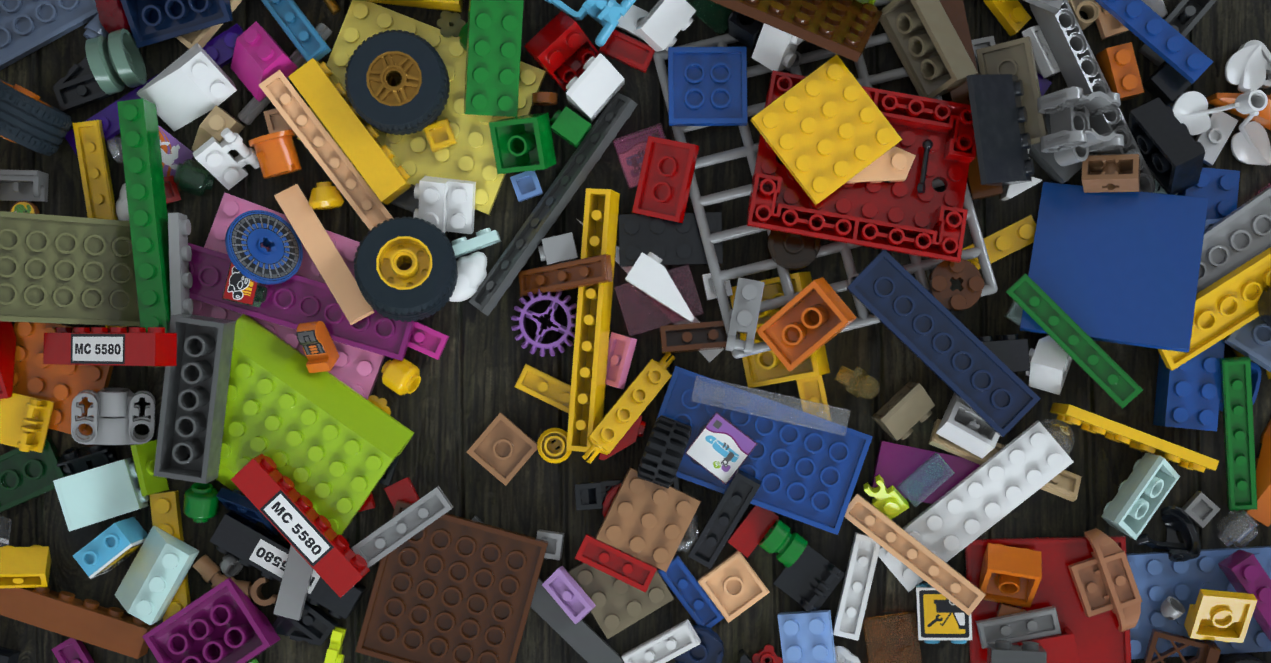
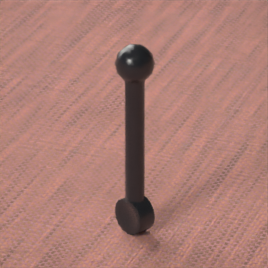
[917,139,933,193]

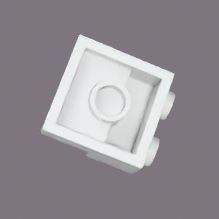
[413,176,476,234]

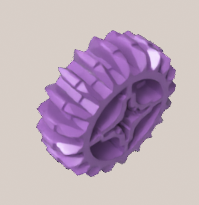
[511,290,577,357]

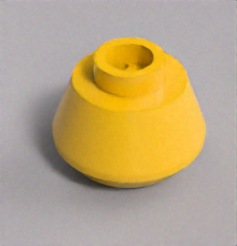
[308,182,344,210]
[537,428,572,463]

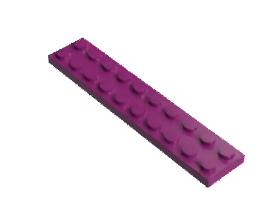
[188,243,415,361]

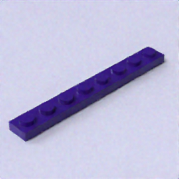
[65,24,244,156]

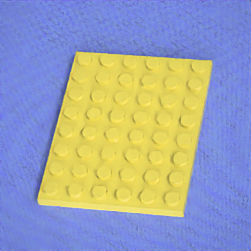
[297,0,546,215]

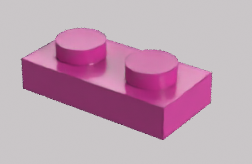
[408,321,450,360]

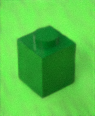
[550,106,592,149]

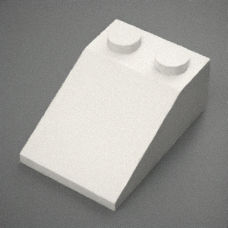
[137,43,237,131]

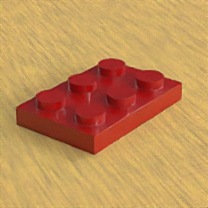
[632,136,699,223]

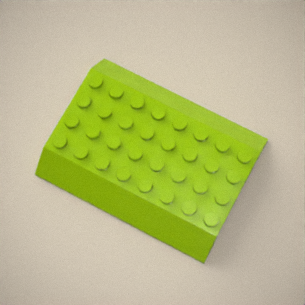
[216,314,414,535]

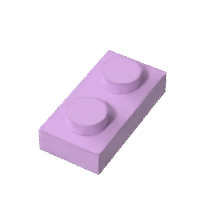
[542,566,596,624]

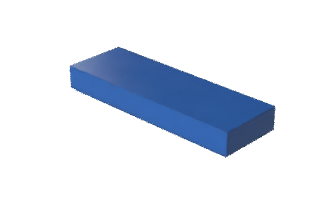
[657,554,724,628]

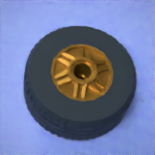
[345,30,450,135]

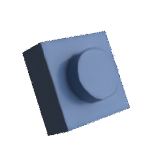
[510,170,543,202]

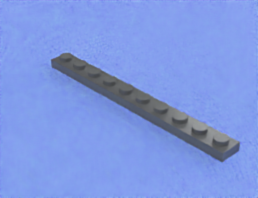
[469,92,638,316]

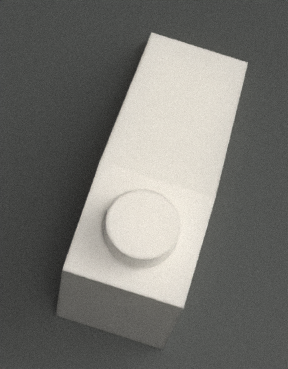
[625,252,694,323]

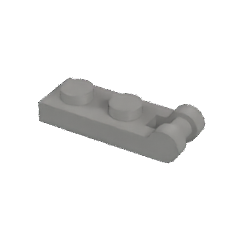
[725,277,765,355]

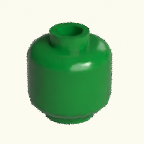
[183,483,219,523]

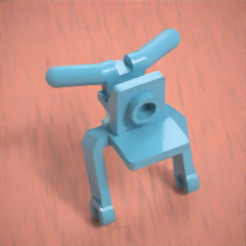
[545,0,636,47]

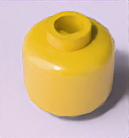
[381,358,421,395]

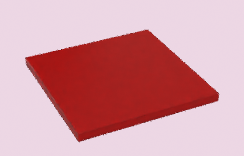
[964,535,1131,663]

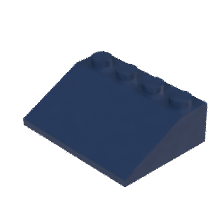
[120,0,233,48]

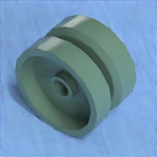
[85,28,147,95]

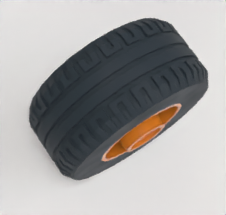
[0,79,72,156]

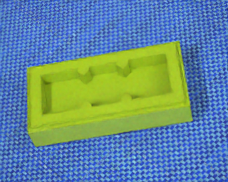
[130,440,169,496]

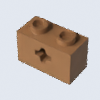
[1081,154,1140,193]

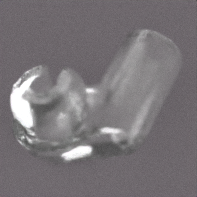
[677,515,698,553]

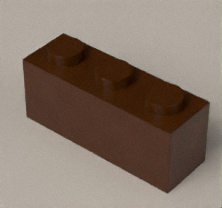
[660,320,740,354]

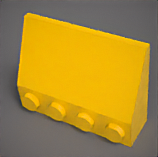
[730,271,830,389]

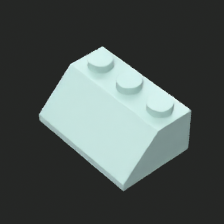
[1101,453,1180,540]
[115,526,199,625]

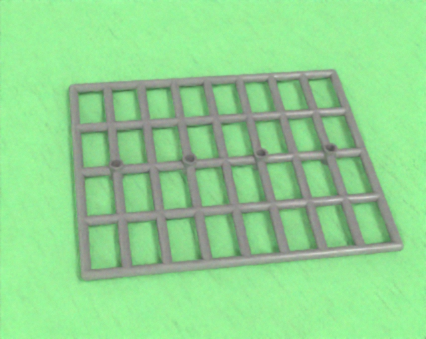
[653,0,998,359]

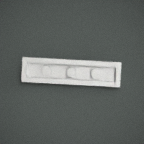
[833,532,880,641]

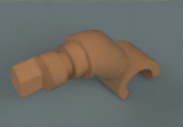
[193,554,278,606]

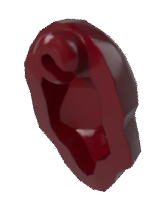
[95,0,132,34]

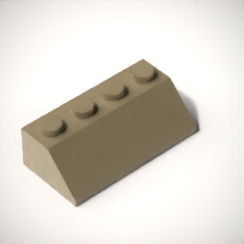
[879,0,978,99]

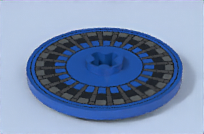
[225,210,303,285]

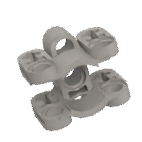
[1037,86,1125,166]
[71,388,155,445]

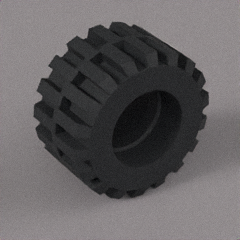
[637,415,692,489]

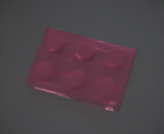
[614,264,704,337]

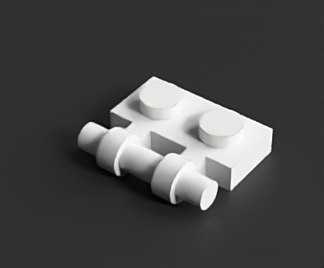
[192,128,260,190]

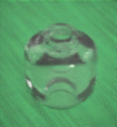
[1217,510,1259,548]

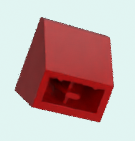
[524,11,600,91]

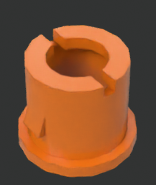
[248,130,302,179]

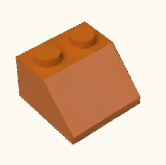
[979,543,1042,608]

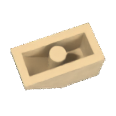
[191,105,245,151]

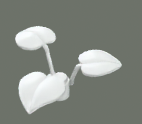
[1172,44,1271,166]

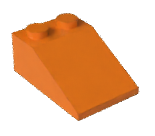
[756,277,857,372]

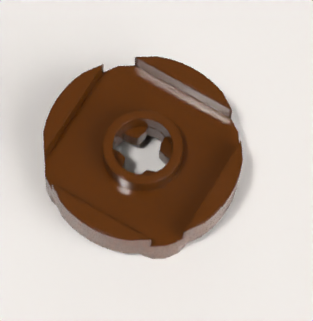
[929,258,985,311]

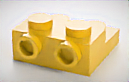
[1184,589,1257,643]

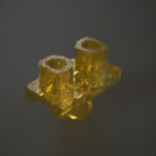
[835,366,880,399]

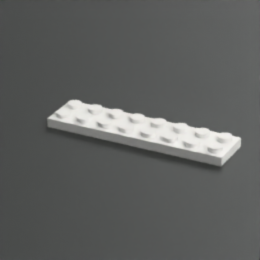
[878,420,1074,592]

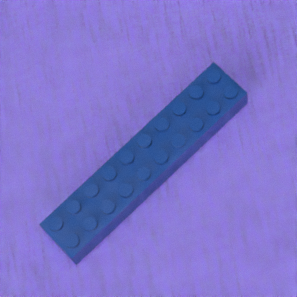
[1153,167,1240,432]

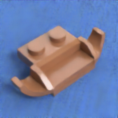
[1068,528,1142,632]

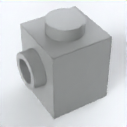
[538,232,579,265]

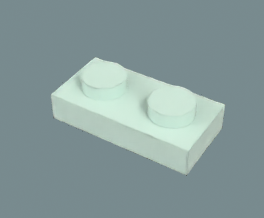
[451,228,502,258]

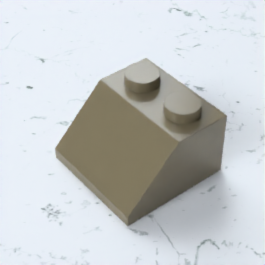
[872,382,935,441]

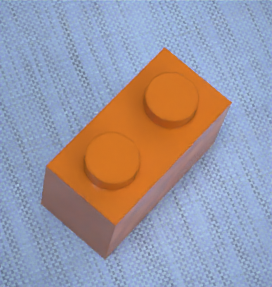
[1096,42,1144,101]

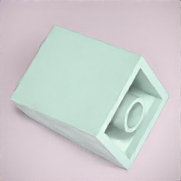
[53,457,149,531]

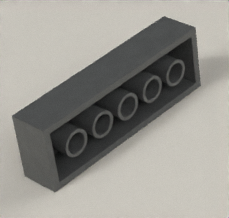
[153,313,236,484]

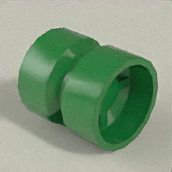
[758,519,808,568]

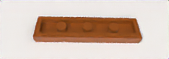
[519,254,613,298]

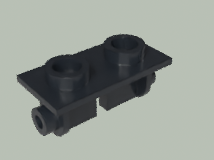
[56,445,117,475]

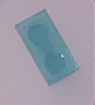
[897,453,955,507]

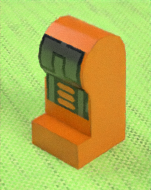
[296,321,339,373]

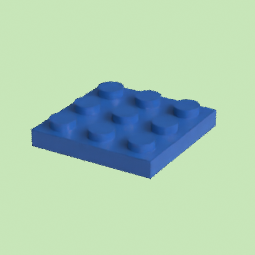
[668,47,748,126]

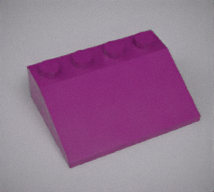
[142,578,281,663]

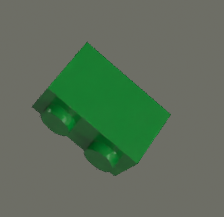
[489,112,557,174]

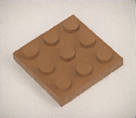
[595,467,701,572]

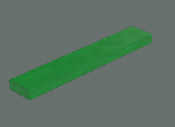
[1006,273,1143,409]
[1220,356,1257,511]

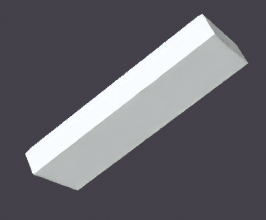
[621,619,701,663]

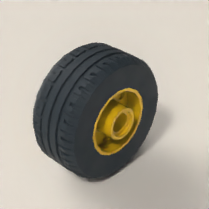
[354,216,458,322]

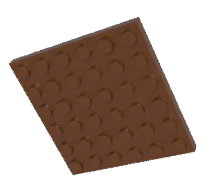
[355,500,548,663]

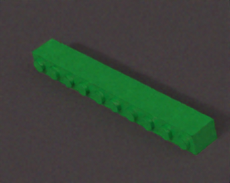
[117,98,171,367]

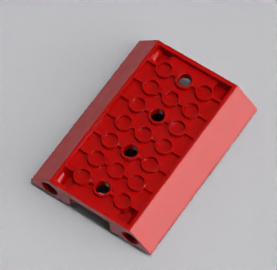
[747,70,976,263]

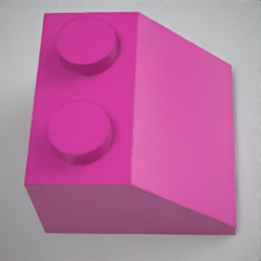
[230,21,298,102]

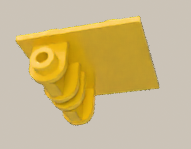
[0,392,54,453]

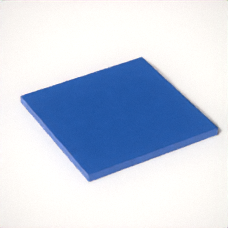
[1020,182,1209,353]

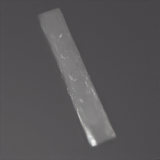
[691,375,851,436]

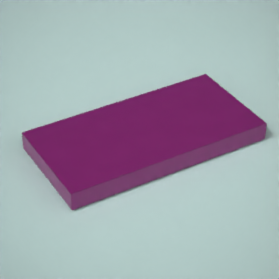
[871,440,981,504]

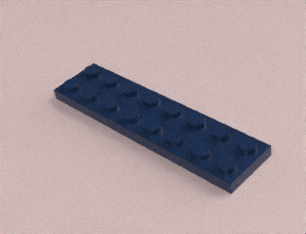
[846,250,1041,437]

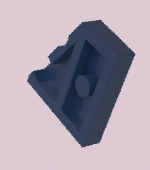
[216,488,279,536]

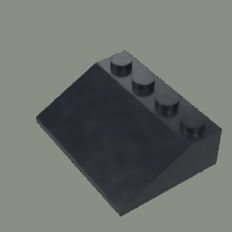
[966,74,1035,186]

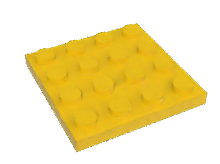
[750,54,902,206]

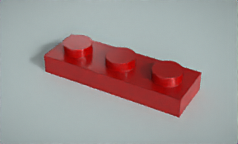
[575,533,657,593]

